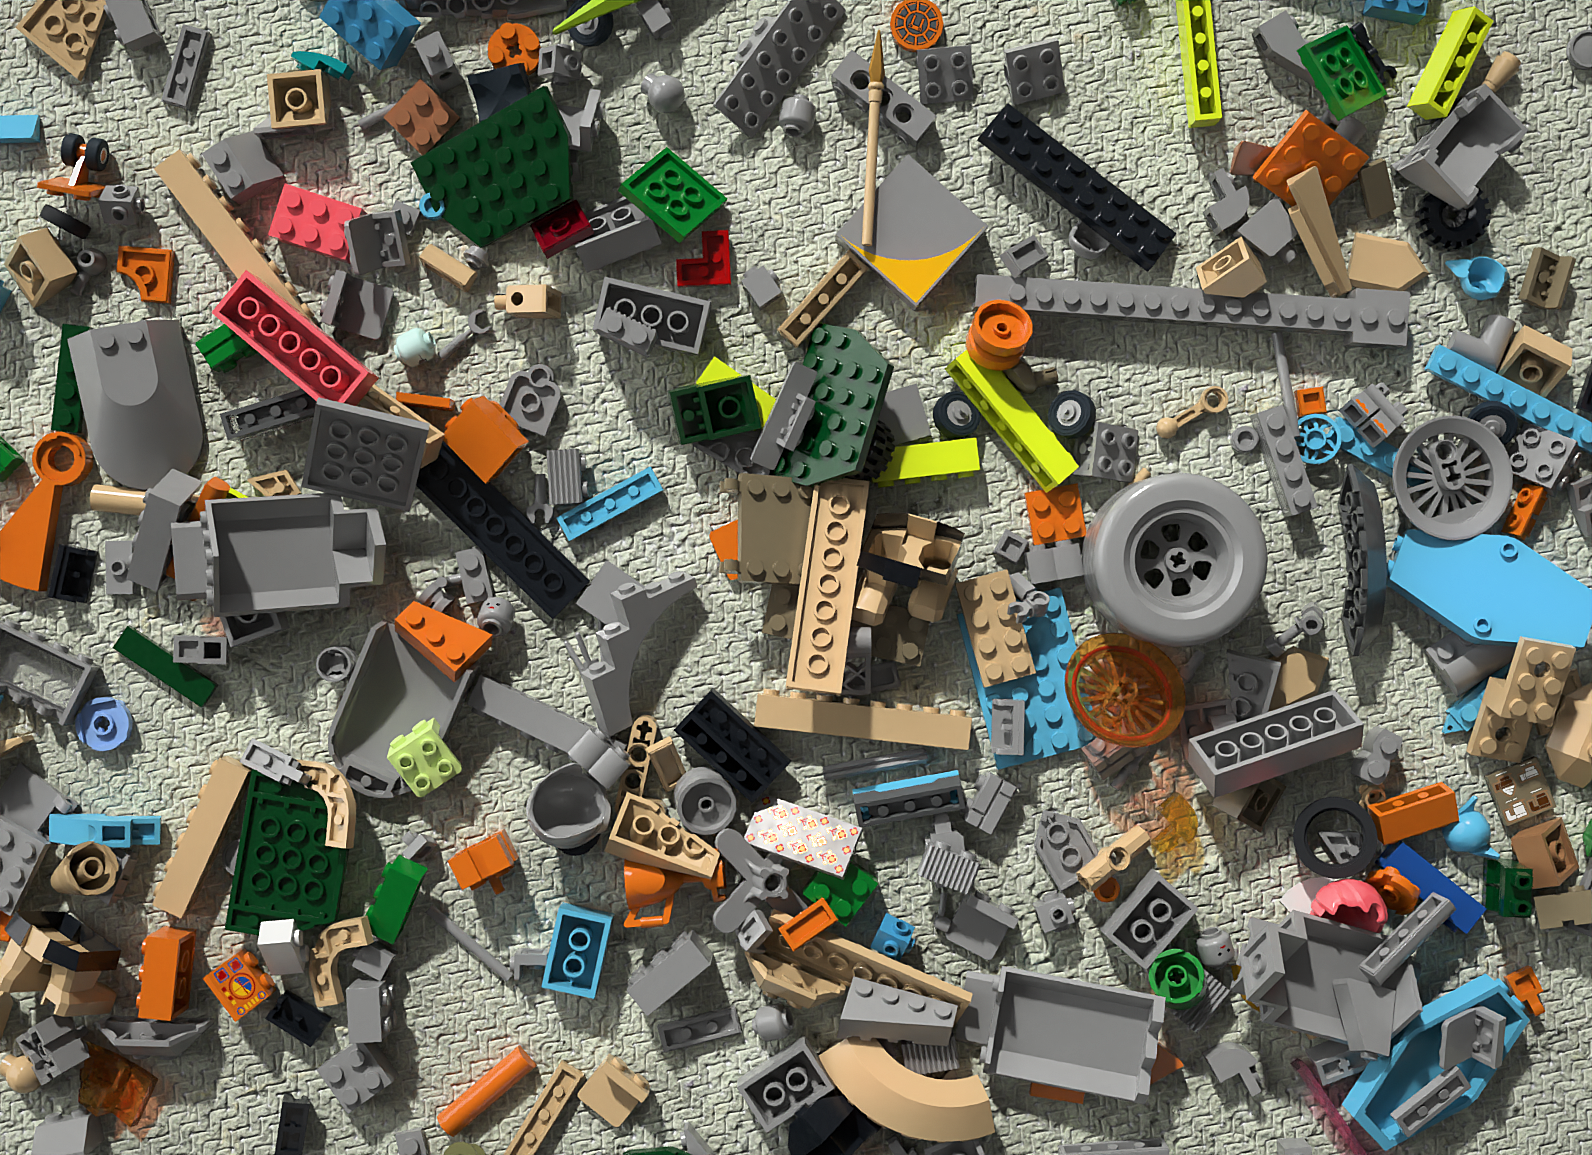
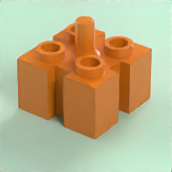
[448,829,519,895]

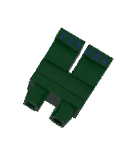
[1482,858,1533,918]

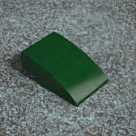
[667,374,762,445]

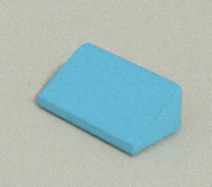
[0,115,40,143]

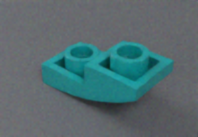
[291,51,354,81]

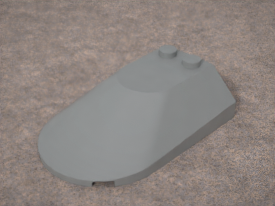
[67,320,204,490]

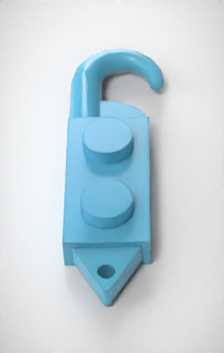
[1442,662,1512,734]

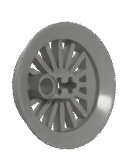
[1392,416,1513,540]

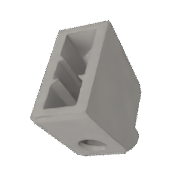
[414,31,465,94]
[1231,196,1298,265]

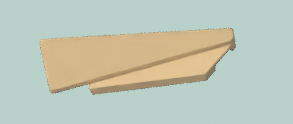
[1287,166,1352,298]

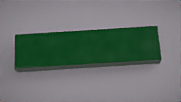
[113,625,218,707]

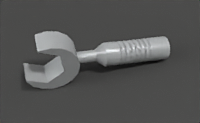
[437,310,493,361]

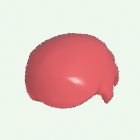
[1310,879,1388,933]

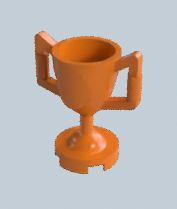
[624,848,727,928]

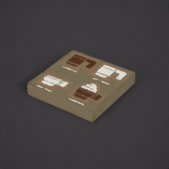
[1484,756,1557,826]

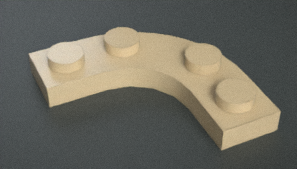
[296,759,357,849]
[309,916,374,1007]

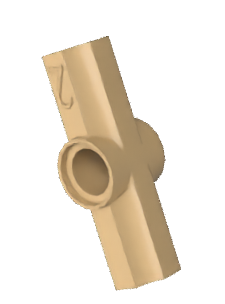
[1076,825,1151,892]

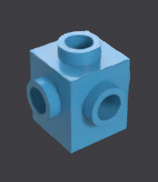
[870,913,916,961]

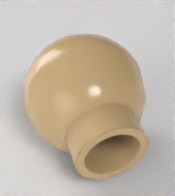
[0,1054,41,1093]

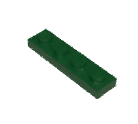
[51,324,93,434]

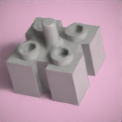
[16,1015,90,1086]

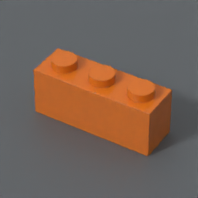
[1367,782,1459,845]

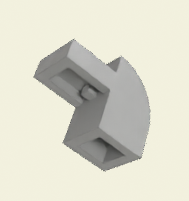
[1203,168,1249,235]
[173,635,229,664]
[1202,1042,1262,1096]

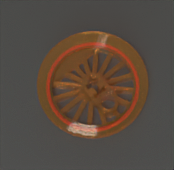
[1064,633,1186,748]

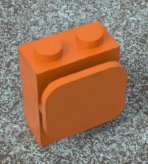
[443,395,529,484]

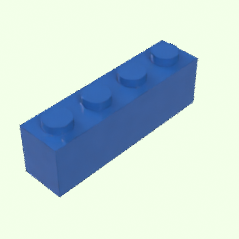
[1374,840,1487,934]

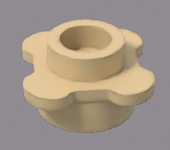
[1358,783,1386,809]

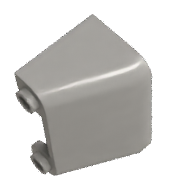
[1397,84,1528,209]

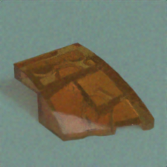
[78,1041,158,1127]

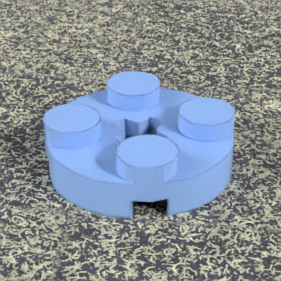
[75,697,133,751]

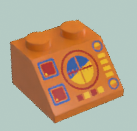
[203,948,276,1022]

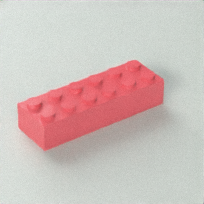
[211,270,379,406]

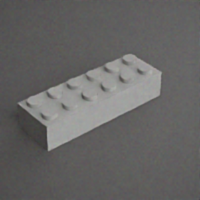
[1188,690,1364,798]

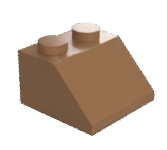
[1511,817,1579,889]

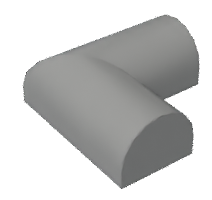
[1446,314,1516,373]

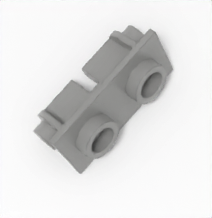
[96,848,139,906]

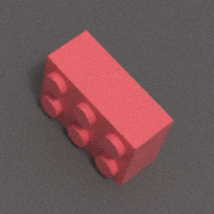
[268,184,368,264]

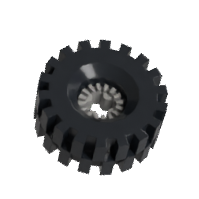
[1415,188,1491,252]

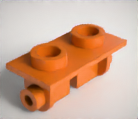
[1501,484,1548,541]

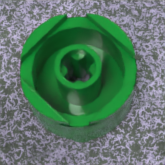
[1149,949,1207,1010]

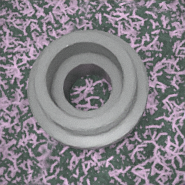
[463,245,490,270]

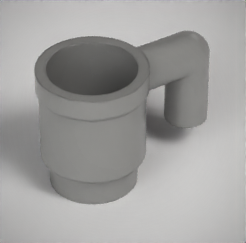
[1320,109,1367,145]

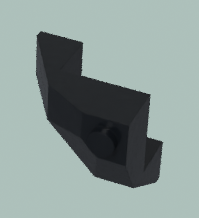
[788,1095,882,1155]

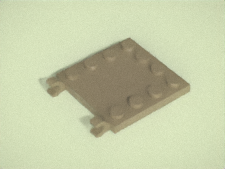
[719,473,814,586]

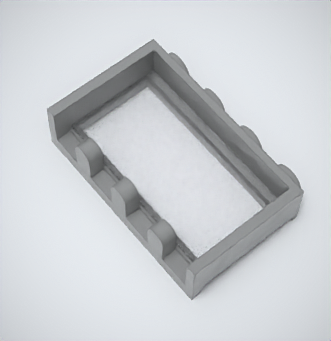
[0,619,101,726]

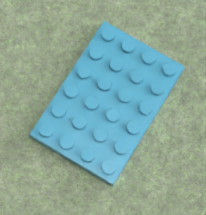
[956,587,1100,770]

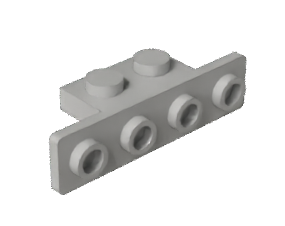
[750,362,817,470]

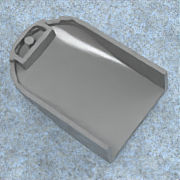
[328,619,481,798]

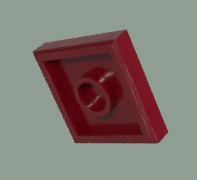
[530,199,595,259]

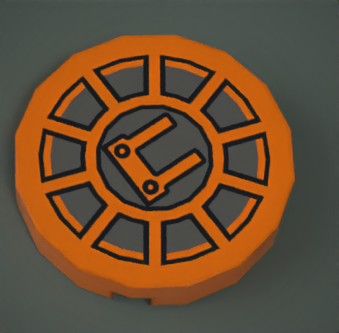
[890,0,943,53]

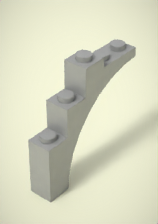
[581,571,697,736]

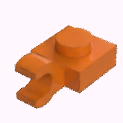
[1504,965,1545,1017]

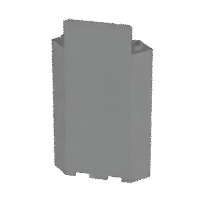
[955,966,1166,1105]

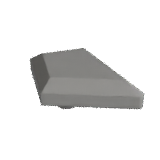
[1318,831,1363,864]

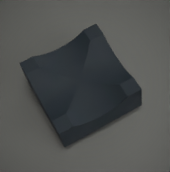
[467,63,531,123]

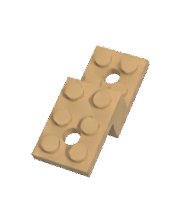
[1466,636,1576,763]

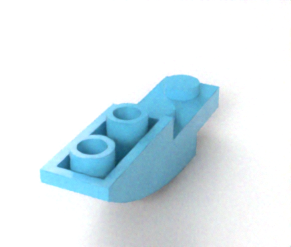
[49,814,161,848]

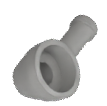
[68,248,107,297]

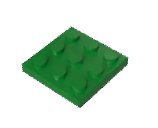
[1297,25,1387,121]
[618,147,728,243]

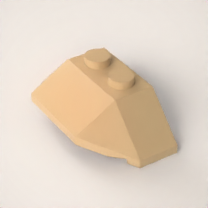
[1544,682,1592,788]
[744,951,846,1009]

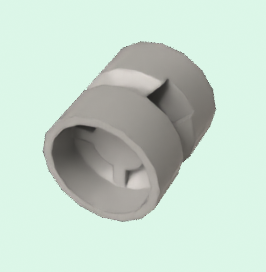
[316,645,359,682]

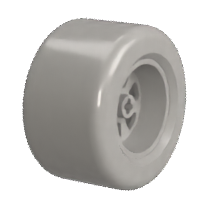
[1082,473,1268,647]

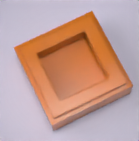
[1294,386,1327,417]

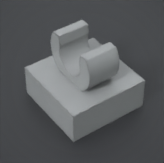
[402,831,438,863]

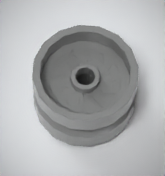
[674,767,736,835]

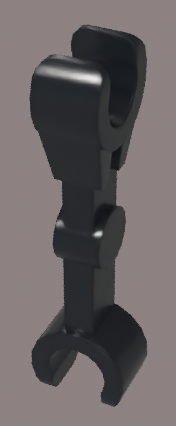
[1349,22,1397,85]

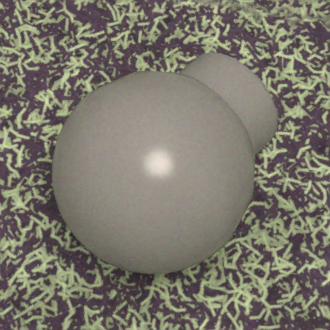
[641,73,685,113]

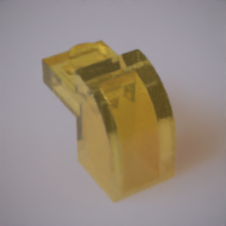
[1150,791,1198,854]

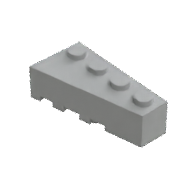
[126,468,203,592]
[837,976,958,1046]

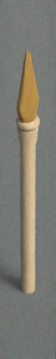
[861,30,885,246]

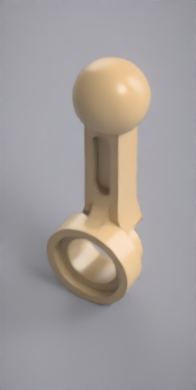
[1156,386,1228,439]

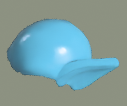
[1445,257,1510,300]
[1442,796,1500,860]

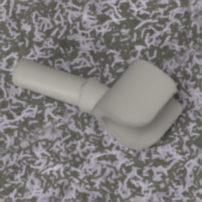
[933,893,951,932]

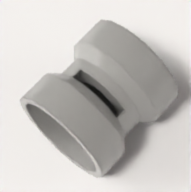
[417,581,455,614]

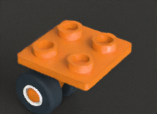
[37,133,109,201]

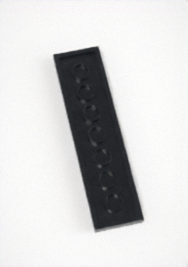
[977,103,1177,272]
[416,441,591,619]

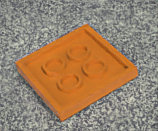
[1252,110,1369,207]

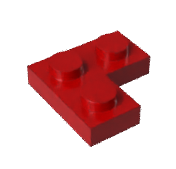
[676,230,731,288]

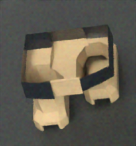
[852,513,965,626]
[0,911,121,1017]

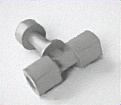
[1264,602,1323,657]

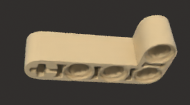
[615,715,667,815]

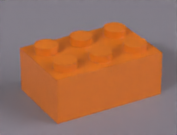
[136,926,197,1021]

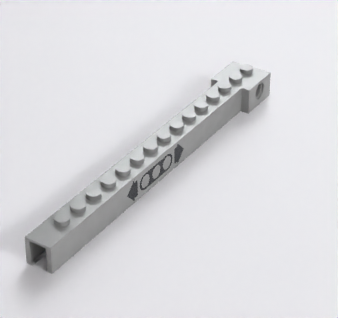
[972,274,1410,350]

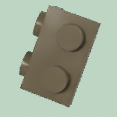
[1518,247,1576,309]

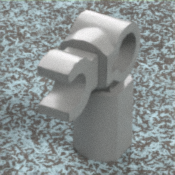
[1007,572,1050,624]

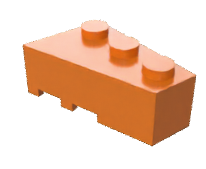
[394,601,493,683]

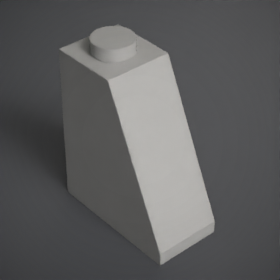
[1333,978,1396,1061]

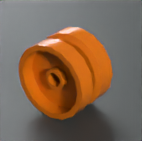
[966,300,1033,371]

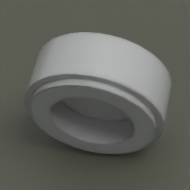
[1230,426,1259,453]

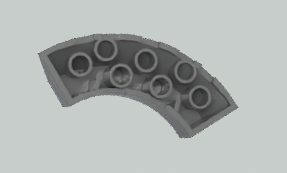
[1337,464,1387,656]

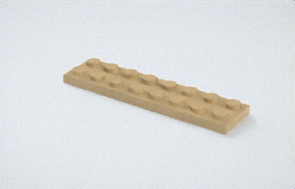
[786,478,870,696]
[763,909,973,1030]

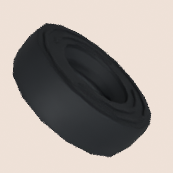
[40,204,91,240]

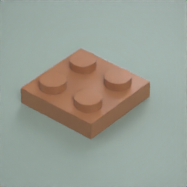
[383,78,461,155]

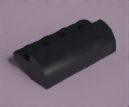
[674,688,792,803]

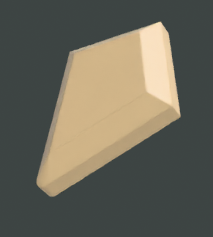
[248,470,302,496]

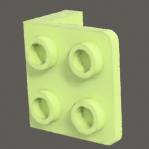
[387,718,462,797]

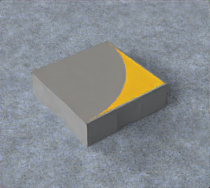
[835,154,988,311]

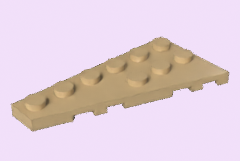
[15,0,107,82]

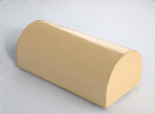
[419,244,477,292]

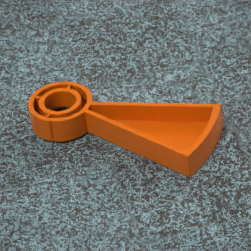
[0,432,94,591]

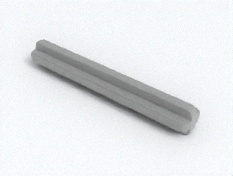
[823,748,928,781]

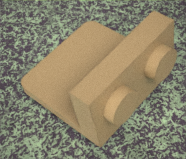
[578,1053,651,1127]

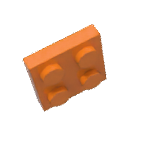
[1024,483,1086,546]

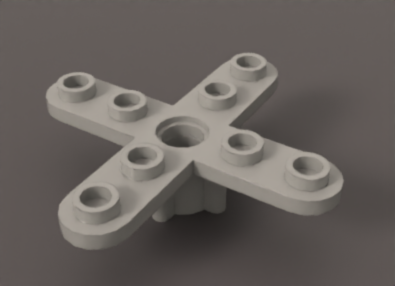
[713,828,808,933]

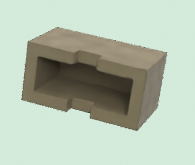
[1534,885,1592,930]

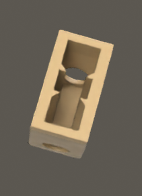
[494,284,562,319]

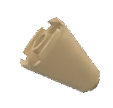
[51,841,119,896]

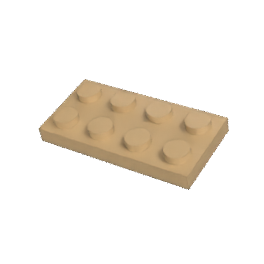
[955,569,1036,688]

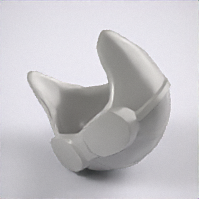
[526,763,611,849]

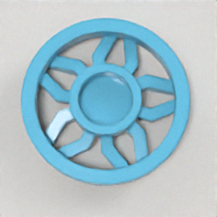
[1295,414,1342,464]

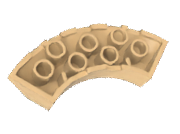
[818,1036,995,1143]

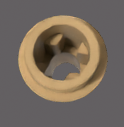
[1481,51,1521,94]

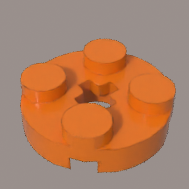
[488,23,541,76]
[1364,866,1421,915]

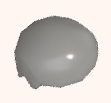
[1068,220,1111,259]

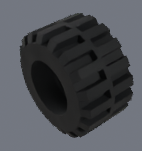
[844,420,895,482]

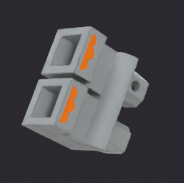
[1339,382,1408,448]

